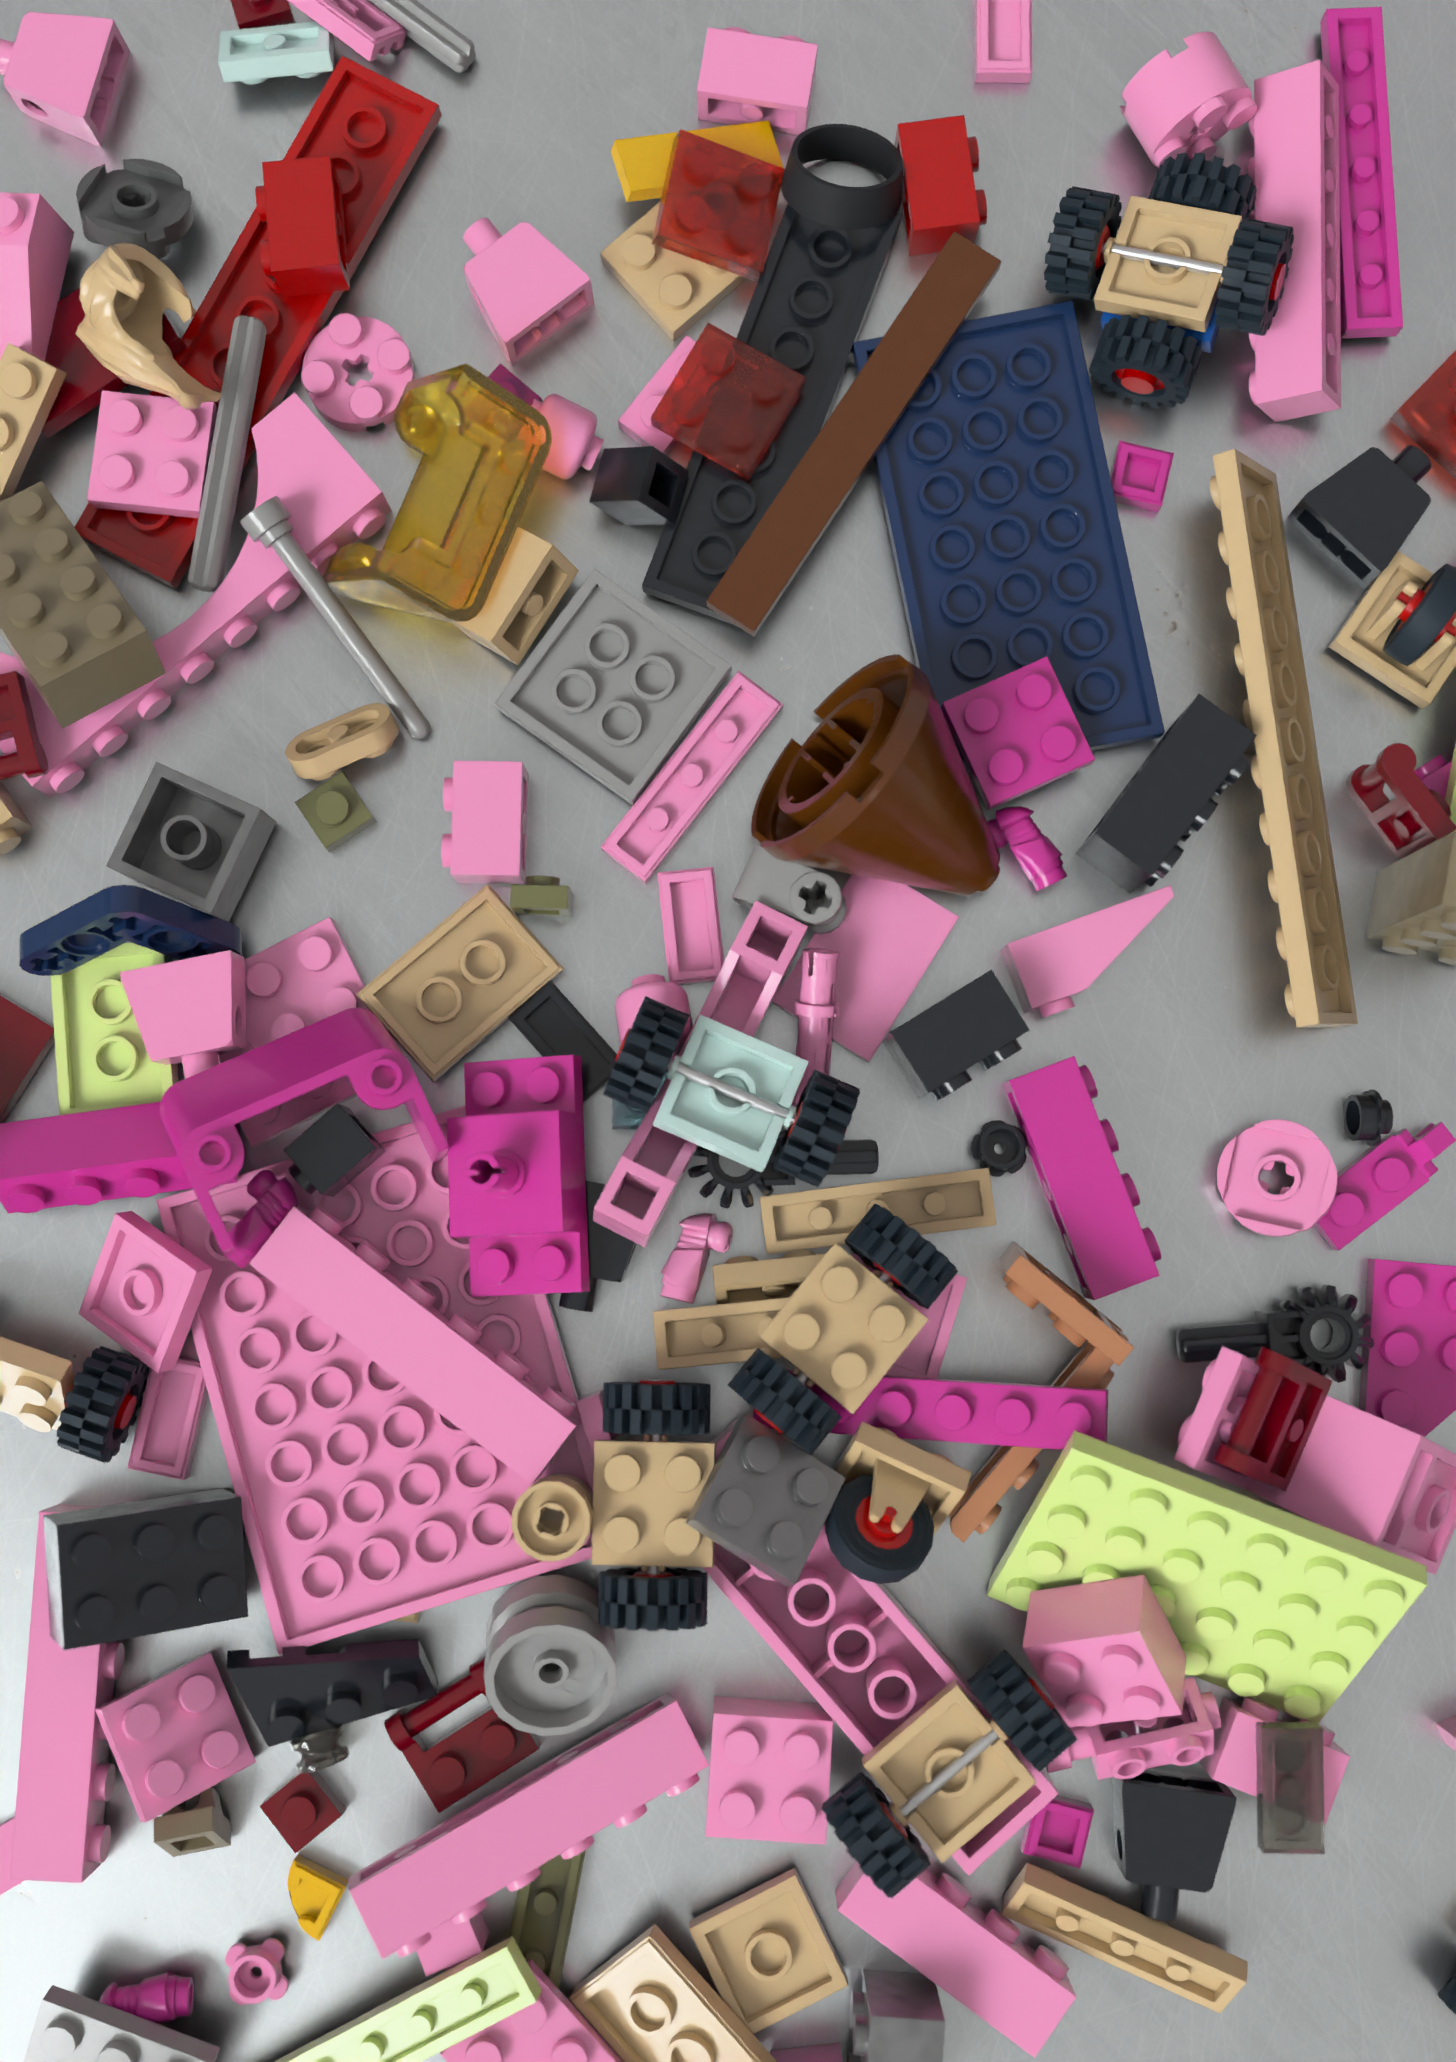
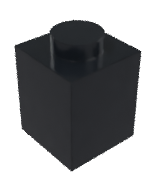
[589,446,689,525]
[284,1103,386,1197]

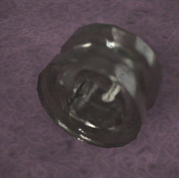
[290,1725,350,1774]

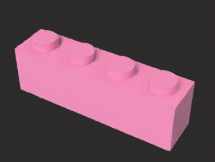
[835,1861,1076,2058]

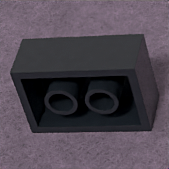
[1075,694,1257,894]
[43,1488,248,1650]

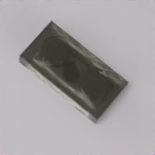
[1256,1722,1325,1854]

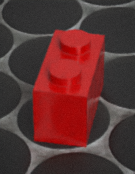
[894,115,987,256]
[255,155,350,297]

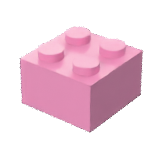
[1022,1575,1186,1728]
[705,1696,833,1845]

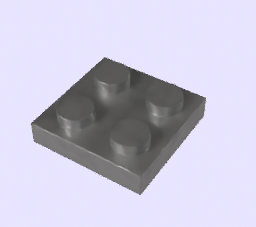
[685,1414,846,1587]

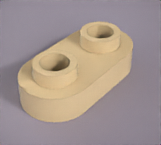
[285,703,399,781]

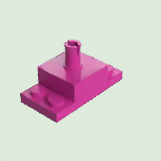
[447,1054,590,1297]

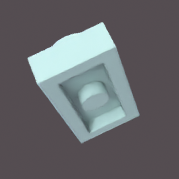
[218,21,334,84]

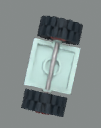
[603,996,860,1187]

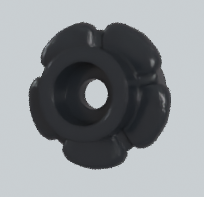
[1344,1089,1393,1146]
[971,1120,1027,1177]

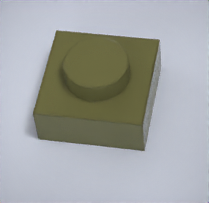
[295,771,377,852]
[510,875,573,917]

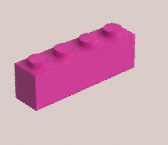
[1002,1056,1161,1300]
[0,1102,240,1214]

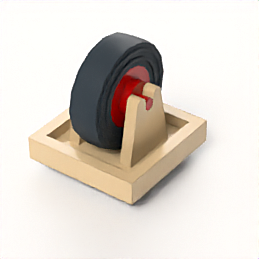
[1329,551,1456,709]
[825,1421,972,1584]

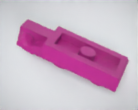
[1315,1122,1456,1250]

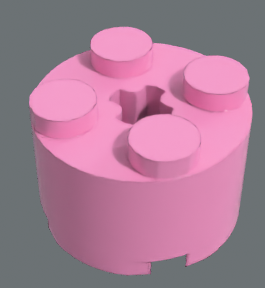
[1120,31,1257,169]

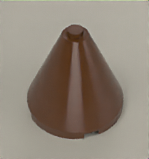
[751,654,1000,896]

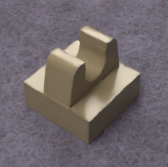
[154,1787,231,1857]

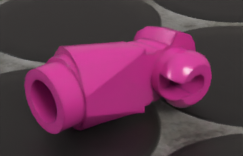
[987,806,1067,891]
[218,1170,298,1269]
[99,1972,194,2024]

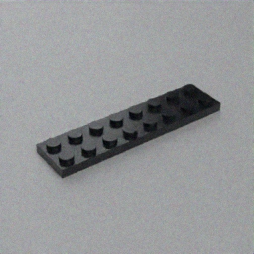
[642,204,902,625]

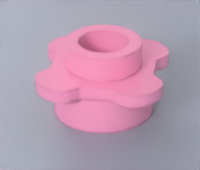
[225,1938,289,2005]

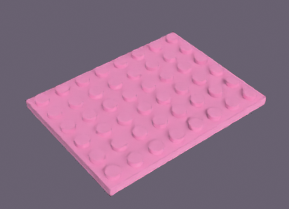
[156,1106,594,1655]

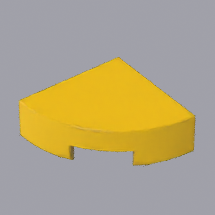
[287,1854,349,1941]

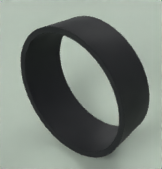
[781,124,903,229]

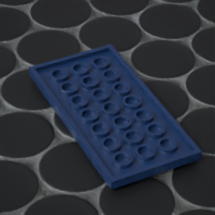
[852,300,1165,775]

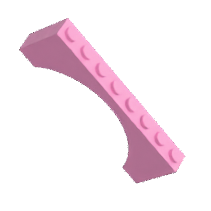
[0,392,392,797]

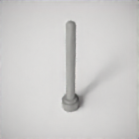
[240,496,430,739]

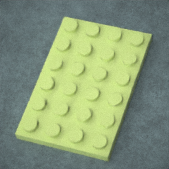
[987,1431,1427,1724]

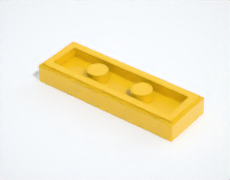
[611,120,785,202]

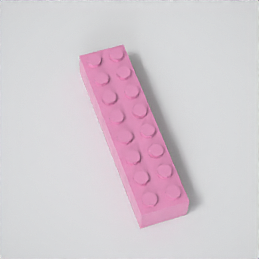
[702,1417,1059,1876]

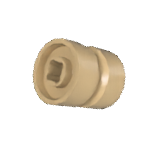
[511,1473,593,1562]

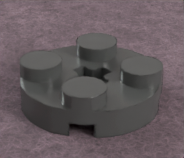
[76,159,194,259]

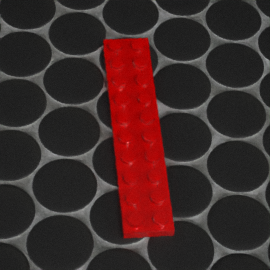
[75,56,442,589]

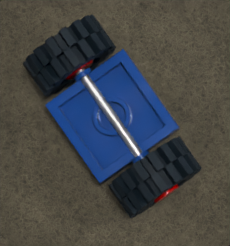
[1089,153,1257,409]

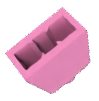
[0,12,130,146]
[463,218,594,366]
[120,950,246,1079]

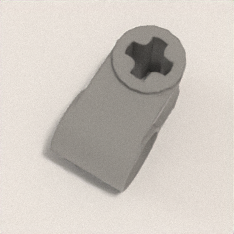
[731,845,847,934]

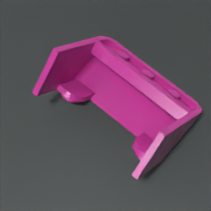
[160,1008,450,1258]

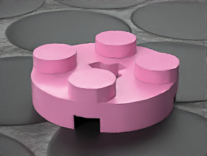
[301,313,416,432]
[1217,1119,1338,1237]

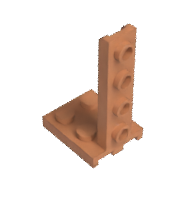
[949,1241,1134,1543]

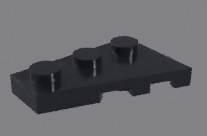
[226,1639,437,1747]

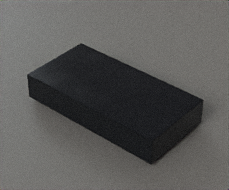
[508,980,617,1104]

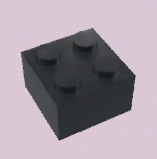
[882,969,1030,1101]

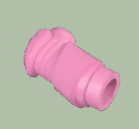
[660,1213,733,1304]

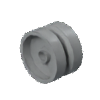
[484,1574,617,1736]

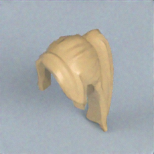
[76,243,221,410]

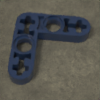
[19,885,242,976]

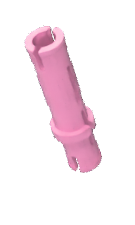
[792,948,840,1106]

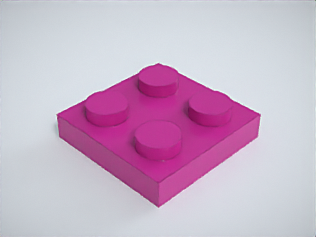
[941,656,1095,810]

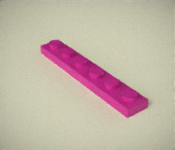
[1320,7,1403,339]
[753,1369,1108,1450]

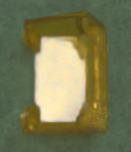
[323,363,552,623]

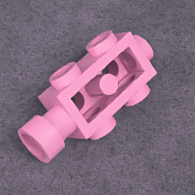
[1045,1677,1221,1780]

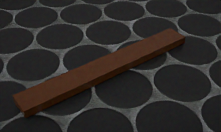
[707,231,1002,637]

